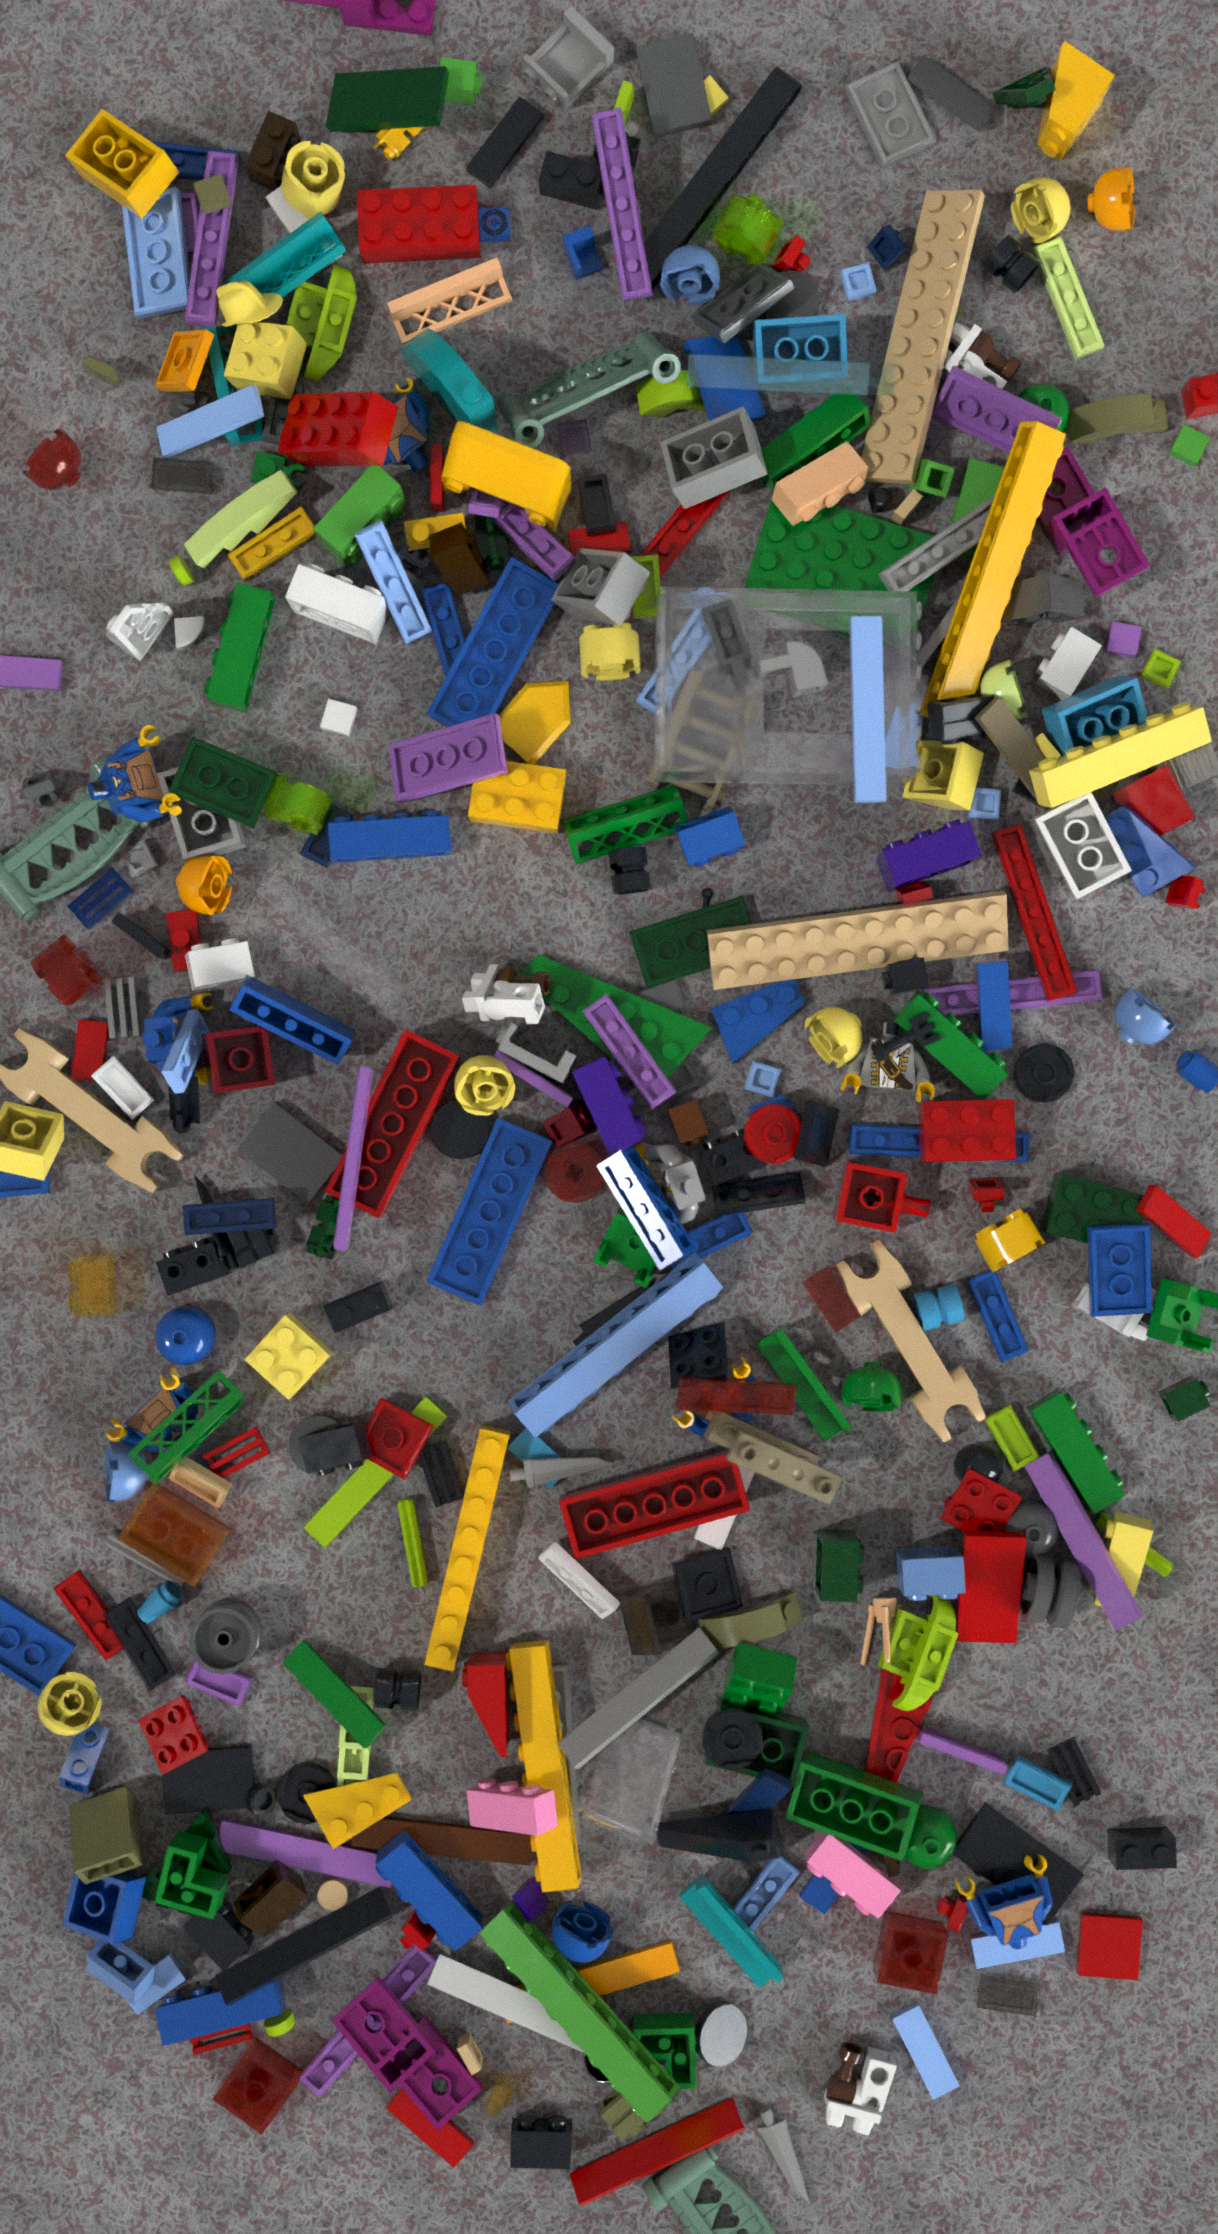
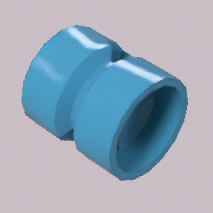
[913,1283,965,1331]

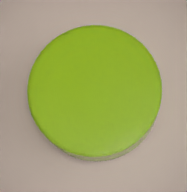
[169,554,195,586]
[263,2009,295,2037]

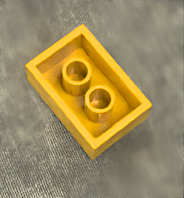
[65,109,179,219]
[468,761,567,834]

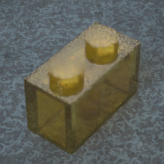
[68,1254,116,1317]

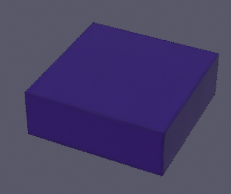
[512,1877,550,1922]

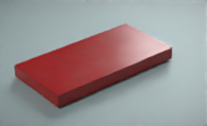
[956,1531,1027,1643]

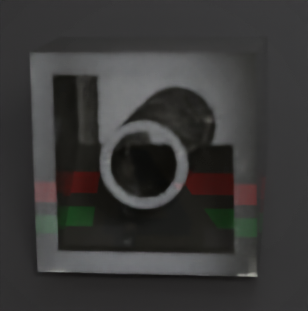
[618,1579,696,1655]

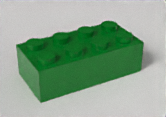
[786,1751,923,1861]

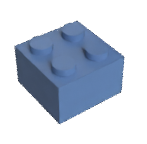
[894,1546,965,1601]

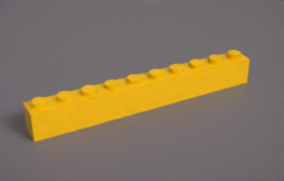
[918,421,1066,719]

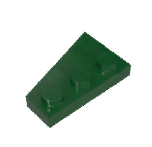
[992,67,1056,108]

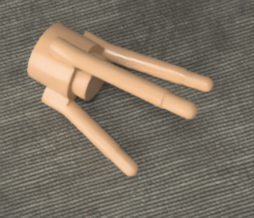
[860,1597,902,1666]

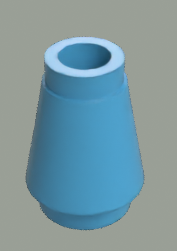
[137,1581,182,1624]

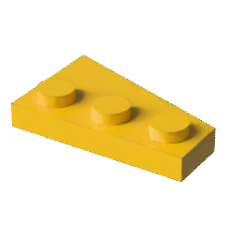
[303,1772,412,1849]

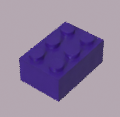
[876,819,982,892]
[572,1057,647,1155]

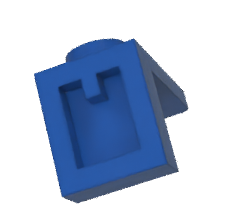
[59,1723,110,1795]

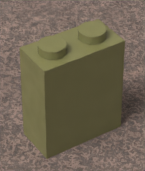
[69,1786,143,1885]

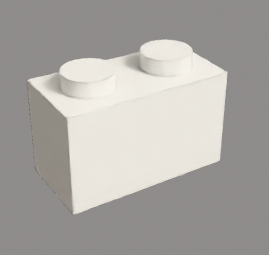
[1035,627,1102,700]
[185,938,255,991]

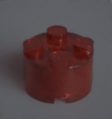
[30,934,103,1006]
[545,1142,604,1203]

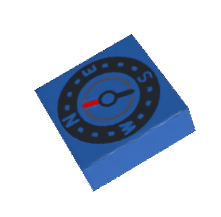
[478,207,510,242]

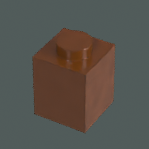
[668,1100,709,1147]

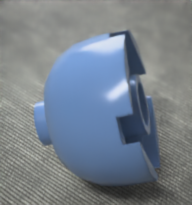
[660,245,720,305]
[1115,987,1176,1045]
[104,1442,152,1503]

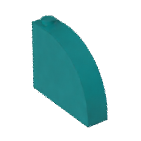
[401,328,498,433]

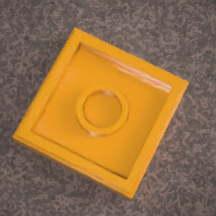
[155,330,214,392]

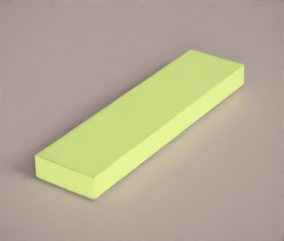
[1032,236,1105,360]

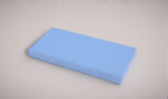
[122,187,190,319]

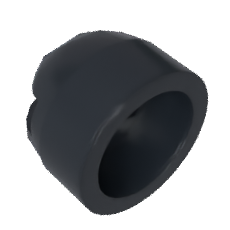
[868,487,892,513]

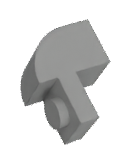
[755,641,827,697]

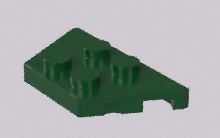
[142,1809,232,1916]

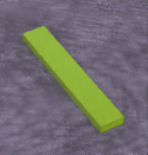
[303,1395,448,1548]

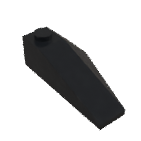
[654,1809,785,1862]

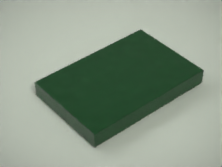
[168,736,278,829]

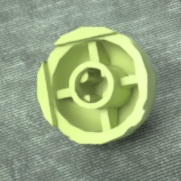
[978,659,1028,720]

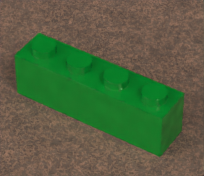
[760,385,872,492]
[204,583,276,713]
[894,990,1008,1100]
[1026,1389,1125,1514]

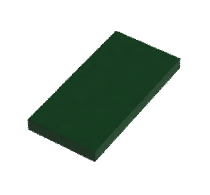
[326,66,449,132]
[629,895,751,989]

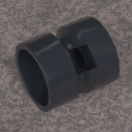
[983,234,1041,294]
[608,847,651,895]
[375,1668,421,1711]

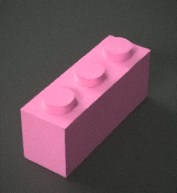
[466,1778,558,1836]
[804,1832,901,1919]

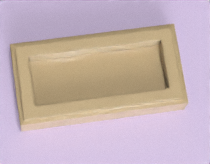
[168,1457,232,1508]

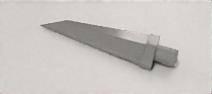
[510,1456,614,1488]
[757,2106,809,2202]

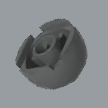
[1002,1499,1059,1560]

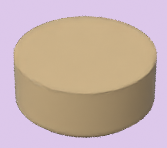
[317,1877,349,1911]

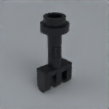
[870,1011,941,1063]

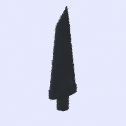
[194,1174,239,1272]
[573,1277,655,1346]

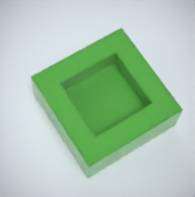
[1168,425,1210,467]

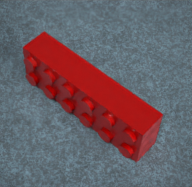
[324,1029,462,1219]
[559,1448,750,1559]

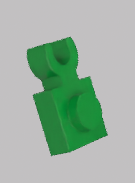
[250,451,306,489]

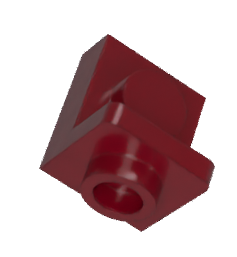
[542,1100,595,1148]

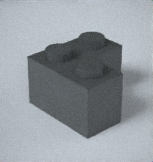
[1000,570,1084,626]

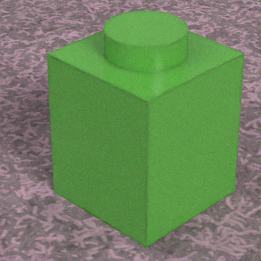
[440,57,483,105]
[907,459,955,498]

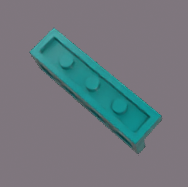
[224,211,346,298]
[203,324,264,447]
[679,1874,784,1988]

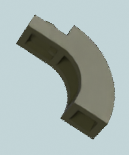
[1067,394,1168,443]
[698,1591,804,1649]

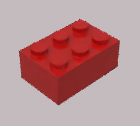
[918,1099,1016,1163]

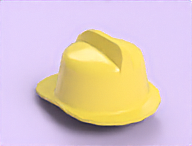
[216,280,283,327]

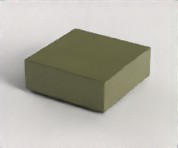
[193,173,232,215]
[83,355,120,387]

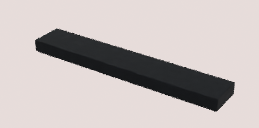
[215,1888,392,2006]

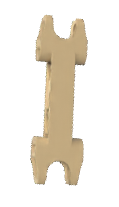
[0,1028,186,1193]
[835,1239,986,1443]

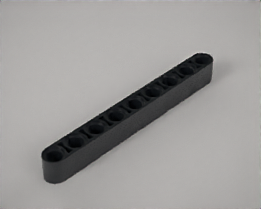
[644,66,802,290]

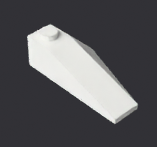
[105,603,174,661]

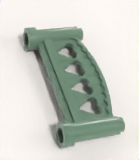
[500,331,681,448]
[0,754,157,922]
[642,2145,775,2234]

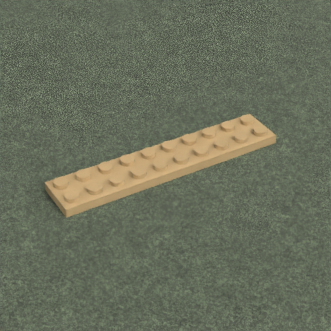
[861,190,985,485]
[707,891,1009,990]

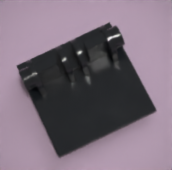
[668,1322,728,1389]

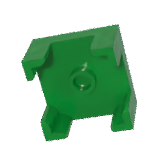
[592,1205,657,1288]
[1146,1278,1218,1354]

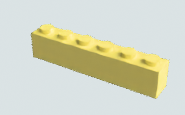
[1029,702,1212,808]

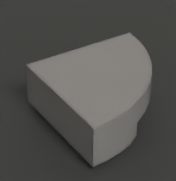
[128,838,160,879]

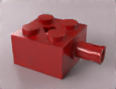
[833,1162,931,1233]

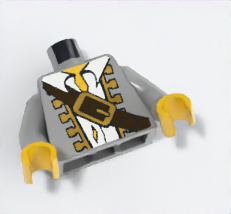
[840,1022,935,1102]
[634,1144,705,1224]

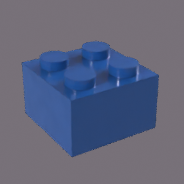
[62,1870,146,1944]

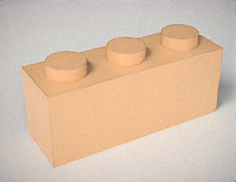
[771,441,869,526]

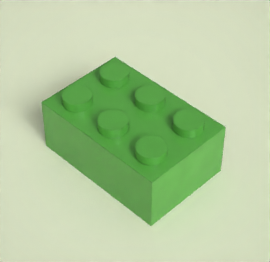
[313,466,407,569]

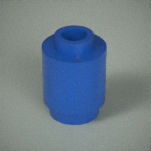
[1176,1049,1218,1093]

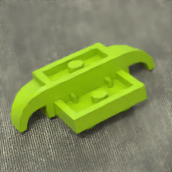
[286,263,357,382]
[877,1595,959,1711]

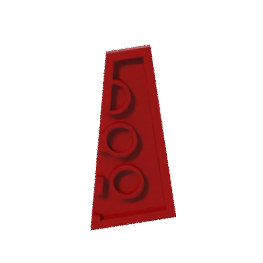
[864,1668,935,1783]

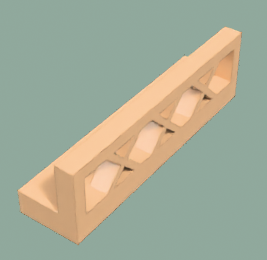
[387,258,512,346]

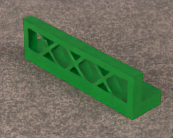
[562,785,687,864]
[755,1326,852,1442]
[128,1370,245,1486]

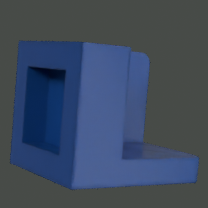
[562,225,603,280]

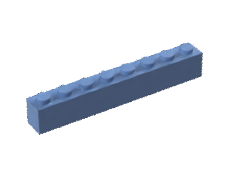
[508,1252,724,1438]

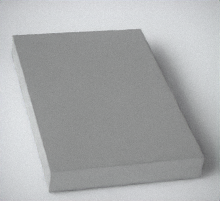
[844,61,936,169]

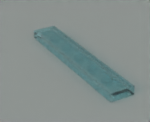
[687,354,870,396]

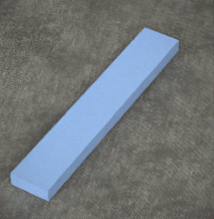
[849,616,886,803]

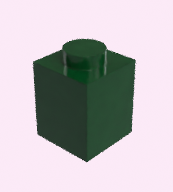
[1158,1376,1211,1422]

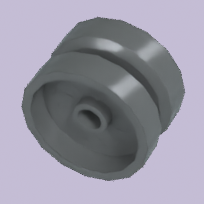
[1020,1554,1081,1629]
[189,1599,262,1675]

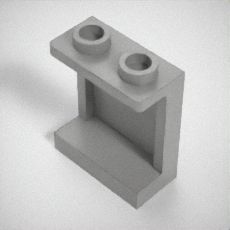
[521,6,614,111]
[496,1023,577,1084]

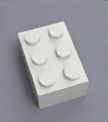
[285,564,389,644]
[1033,792,1132,899]

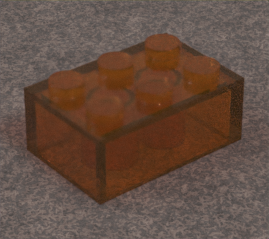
[117,1483,233,1587]

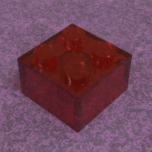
[873,1910,948,1995]
[212,2035,302,2135]

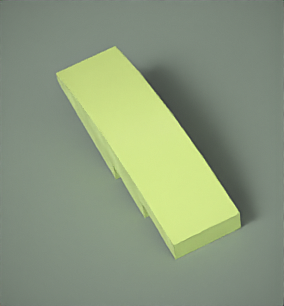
[184,470,297,568]
[337,1686,374,1786]

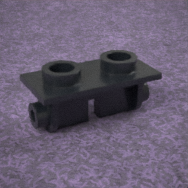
[168,1076,200,1134]

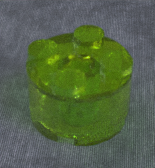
[712,194,784,265]
[264,775,333,836]

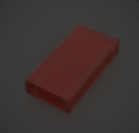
[802,1266,860,1333]

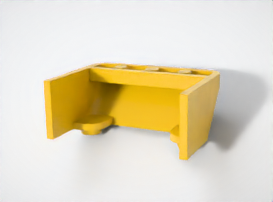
[441,421,572,534]

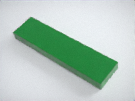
[283,1640,387,1749]

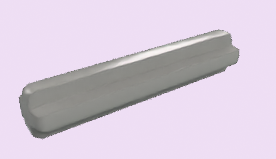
[105,1531,189,1587]

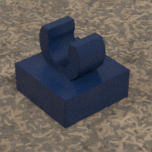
[867,224,908,271]

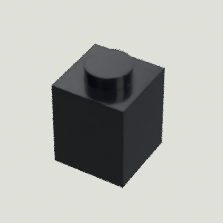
[881,957,929,996]

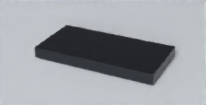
[954,1802,1084,1924]

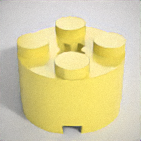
[281,141,345,219]
[579,622,641,681]

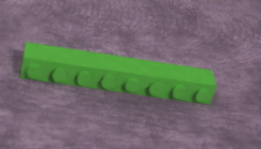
[479,1899,680,2123]

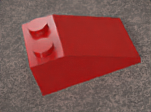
[462,1651,509,1757]

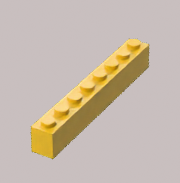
[424,1424,511,1672]
[506,1639,582,1892]

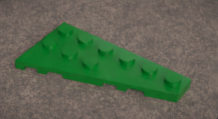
[519,954,712,1079]

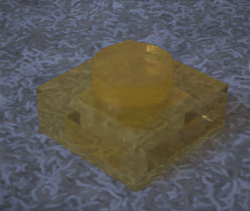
[486,2072,513,2117]

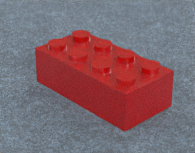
[356,185,481,264]
[277,391,398,467]

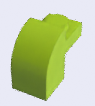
[636,370,705,417]

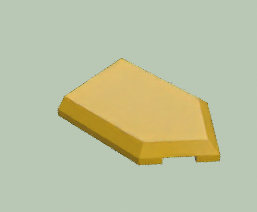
[499,681,571,765]

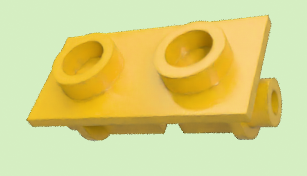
[374,127,423,161]

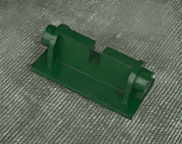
[474,509,510,571]
[306,1195,340,1259]

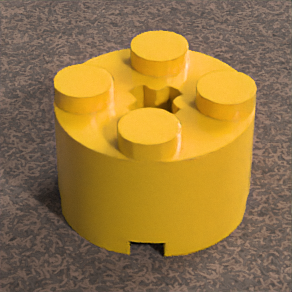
[974,1208,1045,1273]

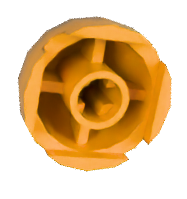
[1088,167,1135,232]
[176,855,232,915]

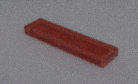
[676,1377,797,1415]

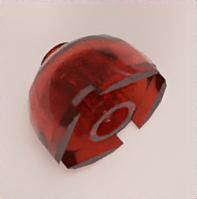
[22,428,82,491]

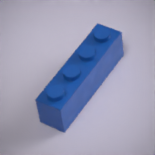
[328,811,451,863]
[230,975,354,1065]
[375,1829,483,1951]
[155,1979,286,2046]

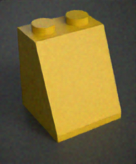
[1037,41,1115,161]

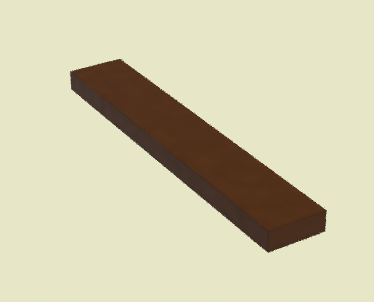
[351,1816,532,1866]

